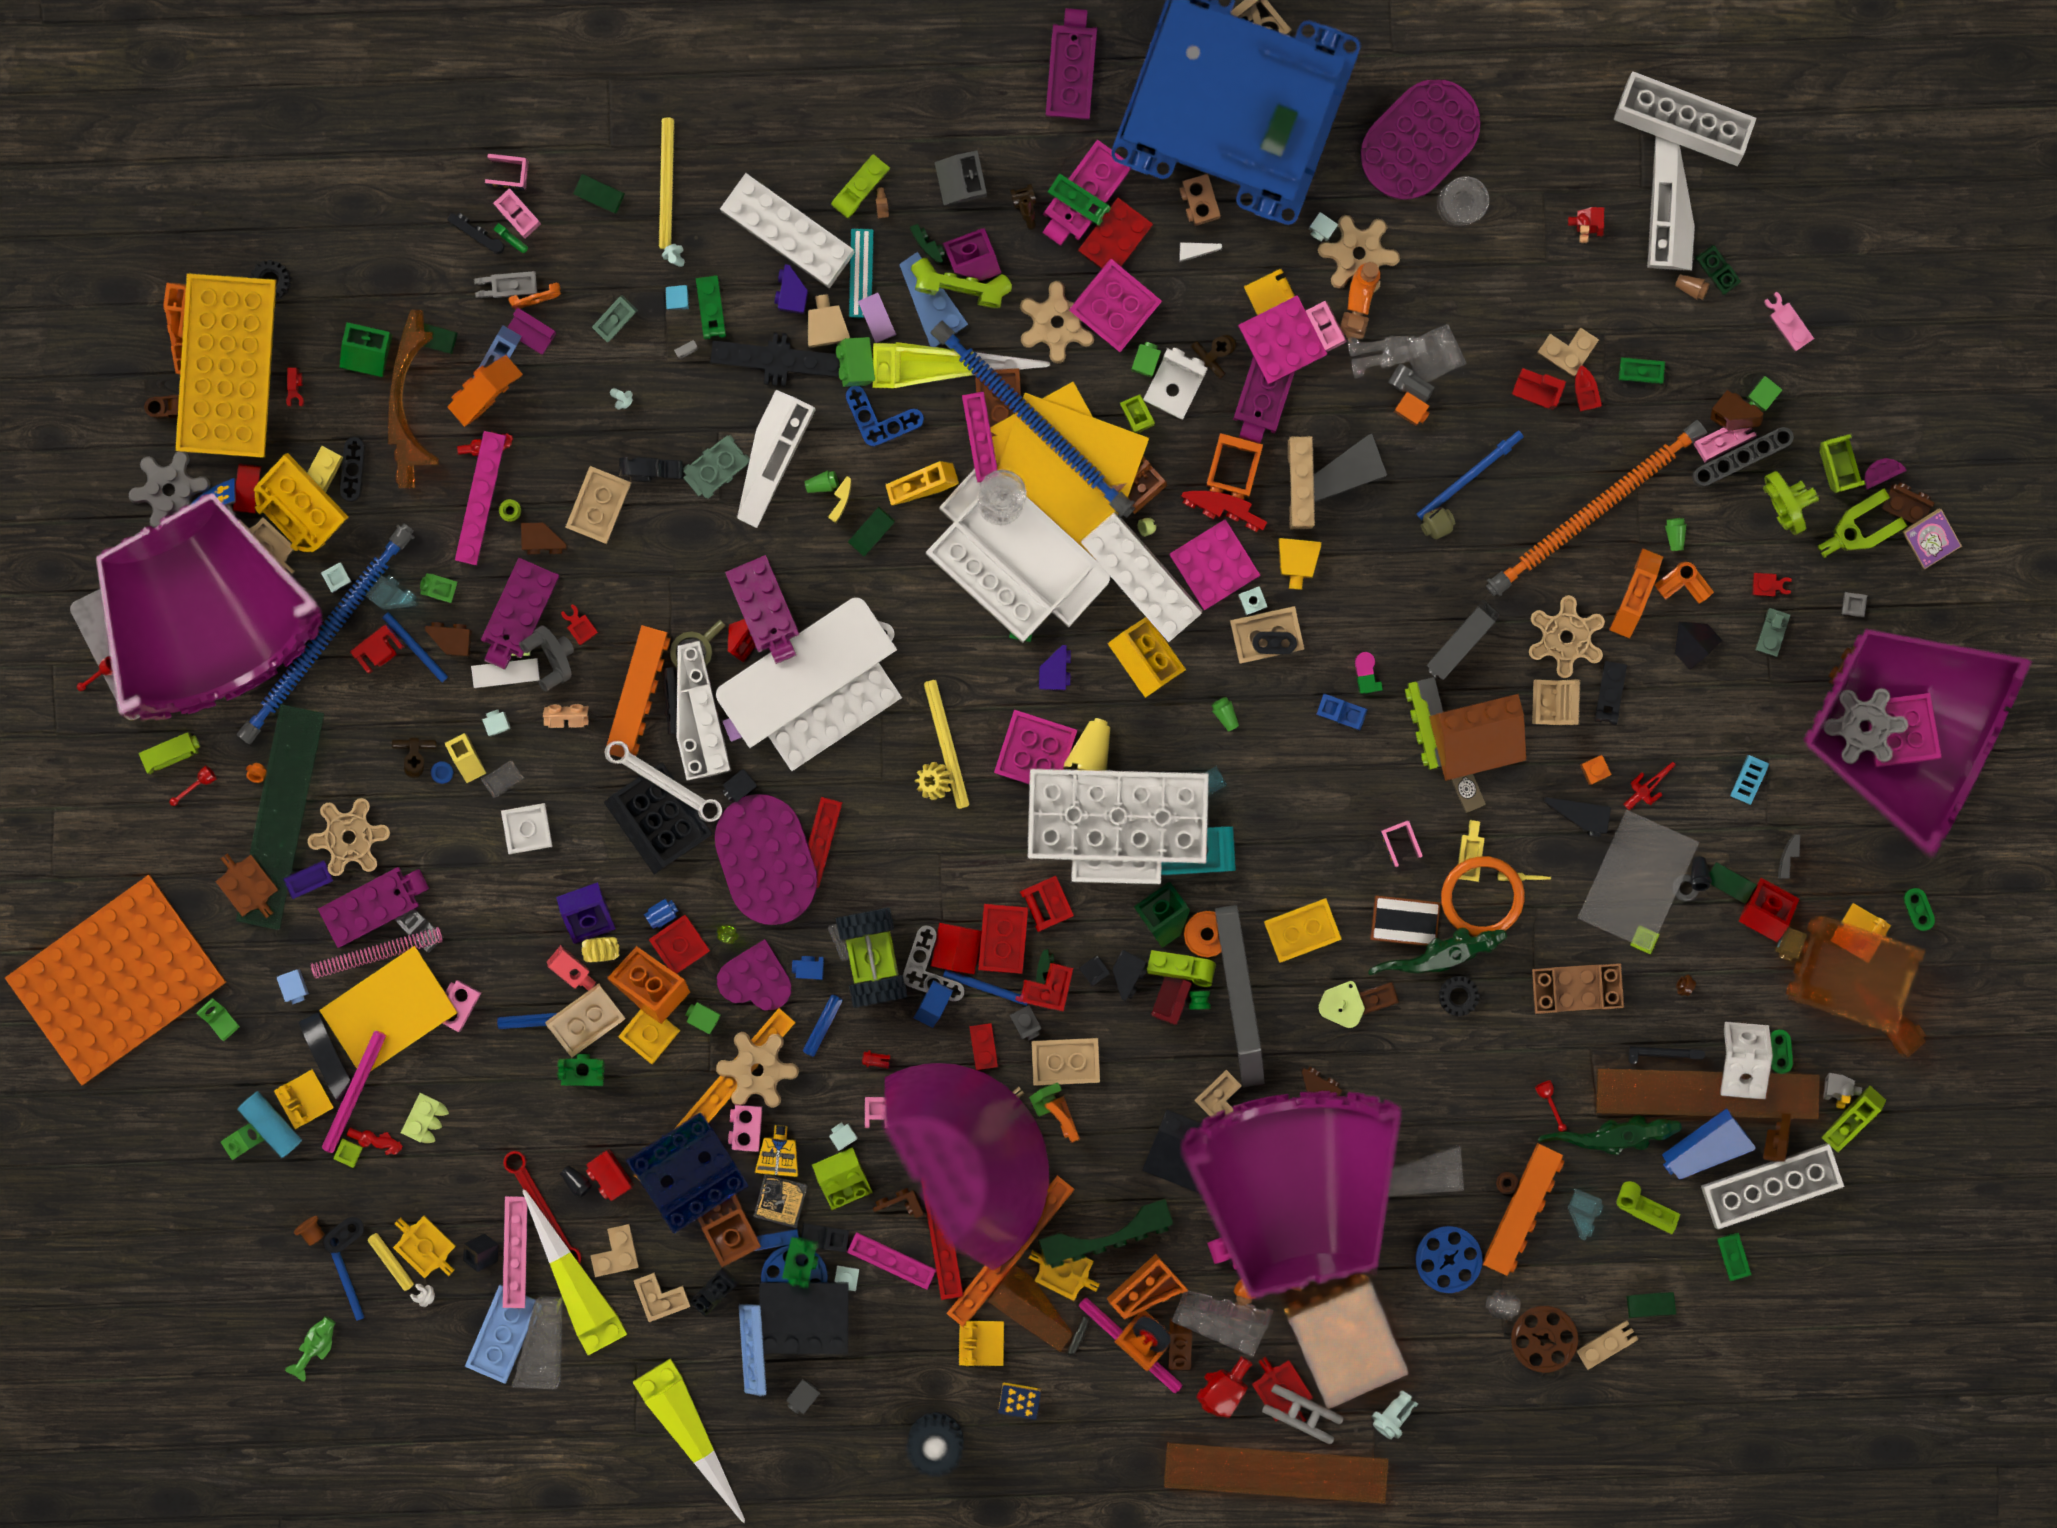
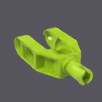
[1817,488,1907,558]

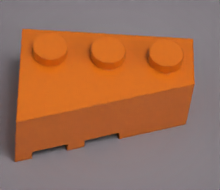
[448,355,523,427]
[1107,1254,1188,1319]

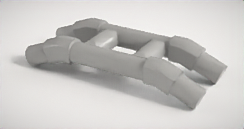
[1262,1384,1343,1444]

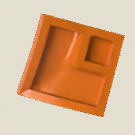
[1045,1096,1079,1142]

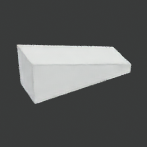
[1180,243,1222,262]

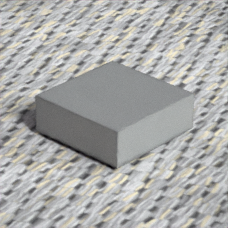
[674,340,698,359]
[1842,592,1867,617]

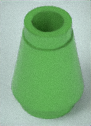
[805,470,839,493]
[1665,518,1687,551]
[1211,697,1239,731]

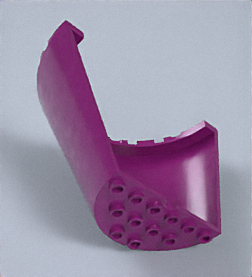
[96,493,322,720]
[1804,629,2032,857]
[884,1063,1049,1270]
[1182,1091,1401,1298]

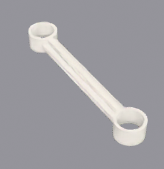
[605,741,722,822]

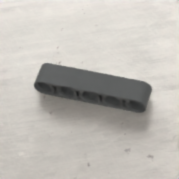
[1692,427,1794,487]

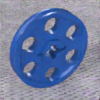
[1415,1226,1482,1293]
[761,1245,828,1282]

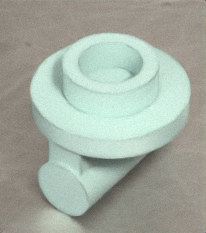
[662,244,685,267]
[610,388,633,410]

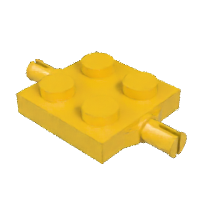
[393,1215,456,1278]
[1028,1250,1100,1301]

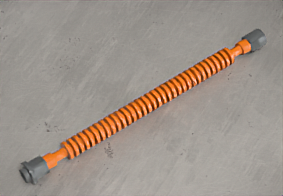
[1486,420,1708,597]

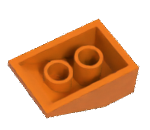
[608,946,690,1024]

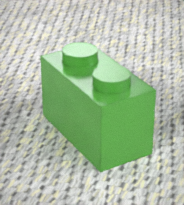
[836,337,875,387]

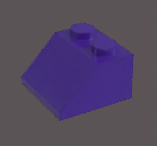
[556,882,615,944]

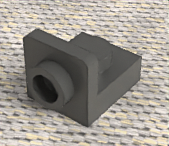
[1010,1005,1042,1041]

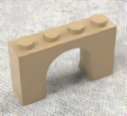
[1287,437,1315,529]

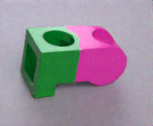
[1355,652,1383,694]

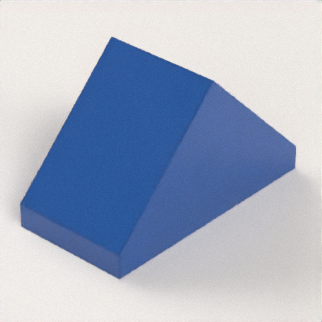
[913,980,953,1028]

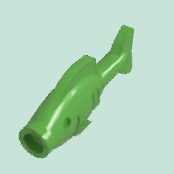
[285,1316,336,1382]

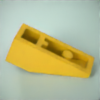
[885,461,959,506]

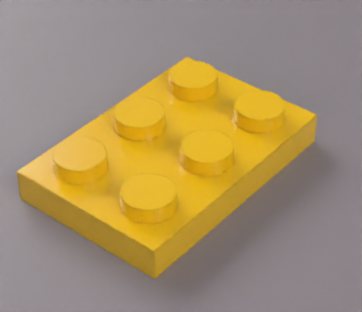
[1264,898,1342,963]

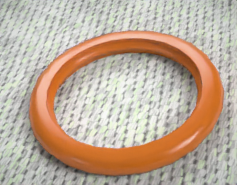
[1441,856,1525,937]

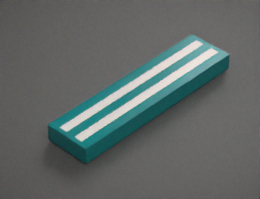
[849,229,873,318]

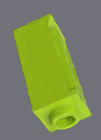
[139,732,200,774]

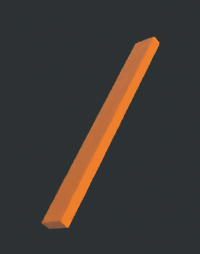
[946,1175,1075,1328]

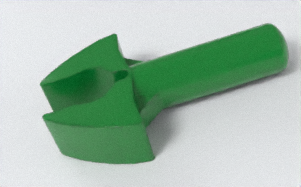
[493,223,528,253]

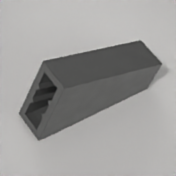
[1313,434,1387,502]
[1427,600,1500,680]

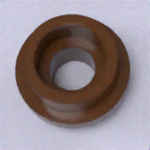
[1676,975,1696,996]
[1496,1172,1518,1194]

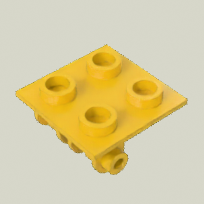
[1831,903,1891,963]
[274,1069,334,1129]
[959,1321,1004,1366]

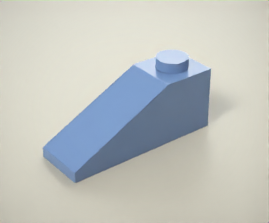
[473,326,522,378]

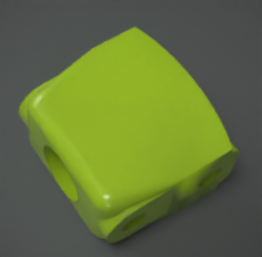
[1820,434,1865,493]

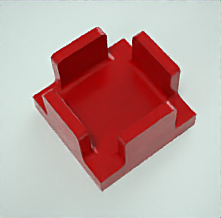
[350,625,405,674]

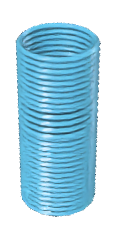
[237,1091,302,1158]

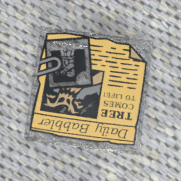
[753,1174,808,1228]

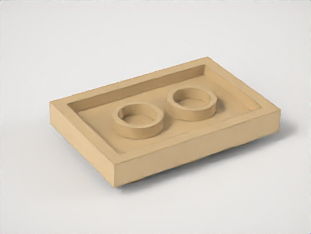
[565,466,631,544]
[1230,606,1304,664]
[545,984,625,1057]
[1032,1038,1100,1085]

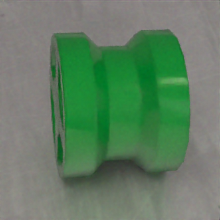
[1188,991,1211,1009]

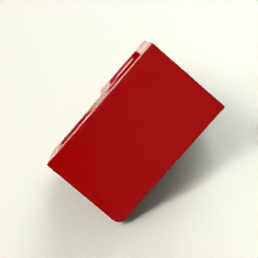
[1512,368,1566,410]
[1015,963,1073,1011]

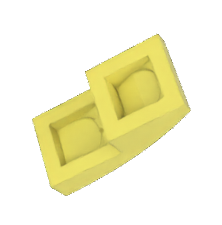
[828,476,851,523]

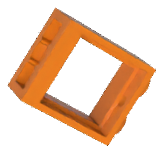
[1206,433,1263,500]

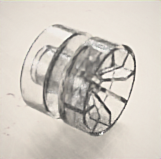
[1437,176,1489,227]

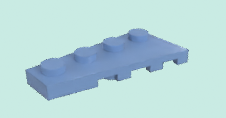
[899,252,968,347]

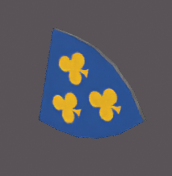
[190,478,236,516]

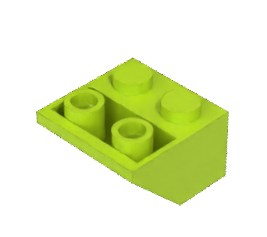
[812,1147,873,1210]

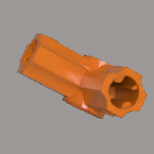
[1654,561,1714,604]

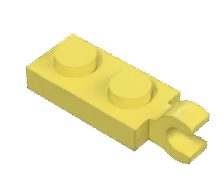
[1458,820,1485,882]

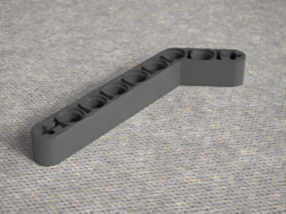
[1215,905,1265,1088]

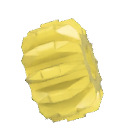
[915,762,954,800]
[581,937,619,962]

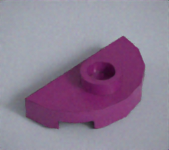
[1864,458,1907,490]

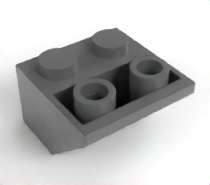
[935,150,987,206]

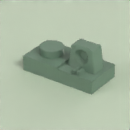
[592,295,638,343]
[1755,608,1790,657]

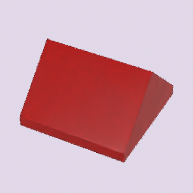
[931,923,982,974]

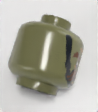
[1421,507,1455,540]

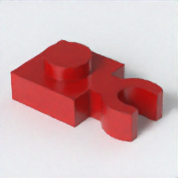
[1752,573,1792,597]
[561,604,598,646]

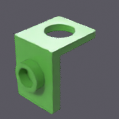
[197,998,240,1041]
[221,1124,264,1160]

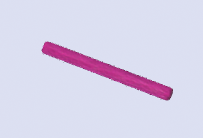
[322,1031,386,1153]
[1079,1298,1182,1393]

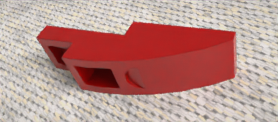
[1180,491,1267,532]

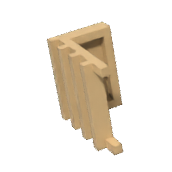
[1532,680,1580,725]

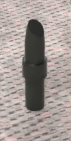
[1067,1316,1091,1355]

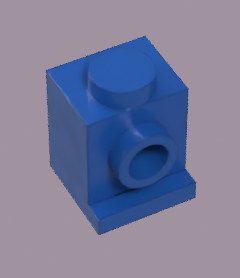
[792,956,824,980]

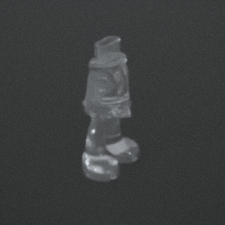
[1348,335,1427,378]

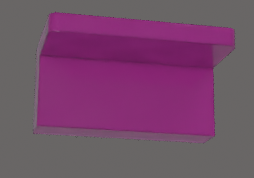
[507,307,556,354]

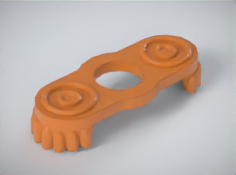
[508,283,561,309]

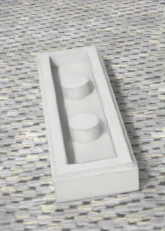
[471,658,540,688]

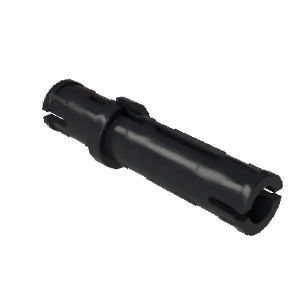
[662,667,677,735]

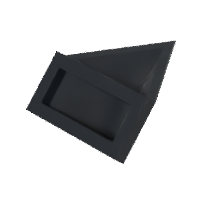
[1675,621,1722,670]

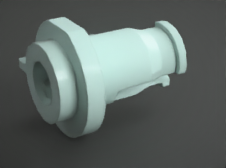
[1372,1390,1418,1439]

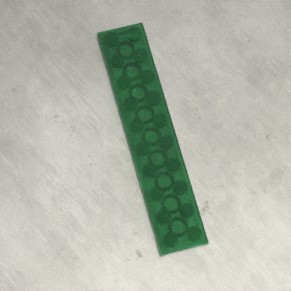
[236,704,325,930]

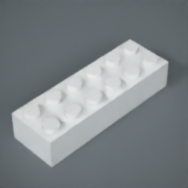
[1613,71,1756,166]
[720,173,855,288]
[1081,511,1203,642]
[1701,1143,1844,1229]

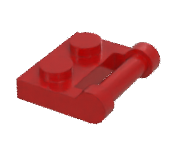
[1020,876,1074,932]

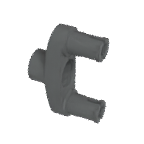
[519,626,574,692]

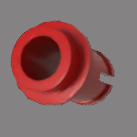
[862,1050,890,1069]

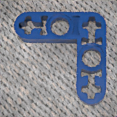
[846,386,924,447]

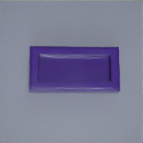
[283,861,333,899]

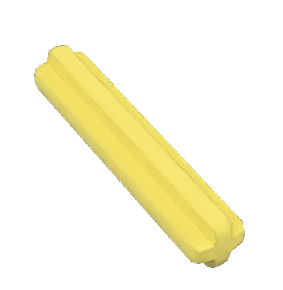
[368,1233,414,1291]

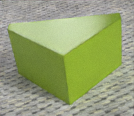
[1120,394,1155,433]

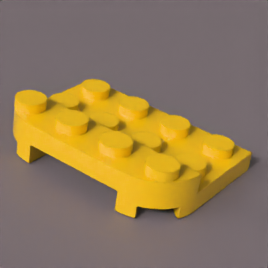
[253,453,348,552]

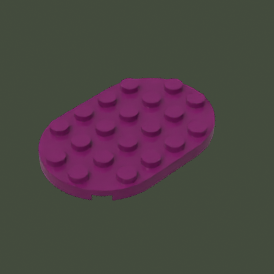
[1361,80,1480,200]
[715,794,817,925]

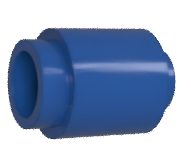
[644,898,678,929]

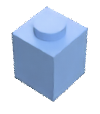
[276,969,309,1004]

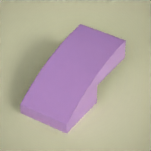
[858,293,896,343]

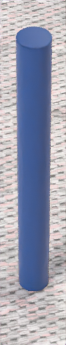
[382,612,448,683]
[943,969,1027,1006]
[330,1238,365,1321]

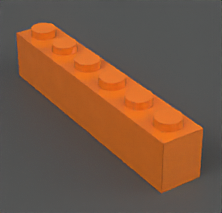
[604,625,671,758]
[1482,1143,1564,1276]

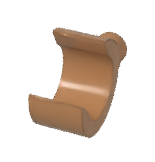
[876,188,889,218]

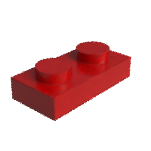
[969,1023,998,1070]

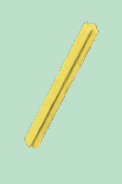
[659,118,674,249]
[924,680,969,809]

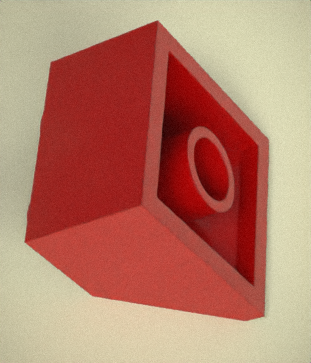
[1739,878,1799,942]
[586,1149,634,1201]

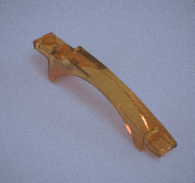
[388,310,439,488]

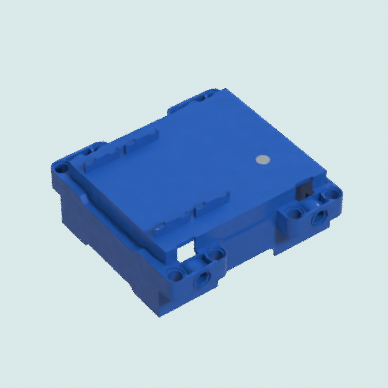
[1111,0,1360,225]

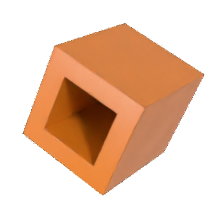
[1394,392,1430,426]
[1580,755,1611,785]

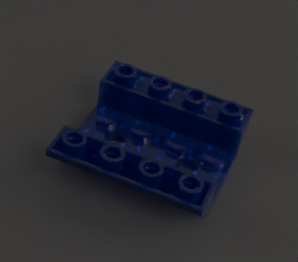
[626,1112,749,1234]

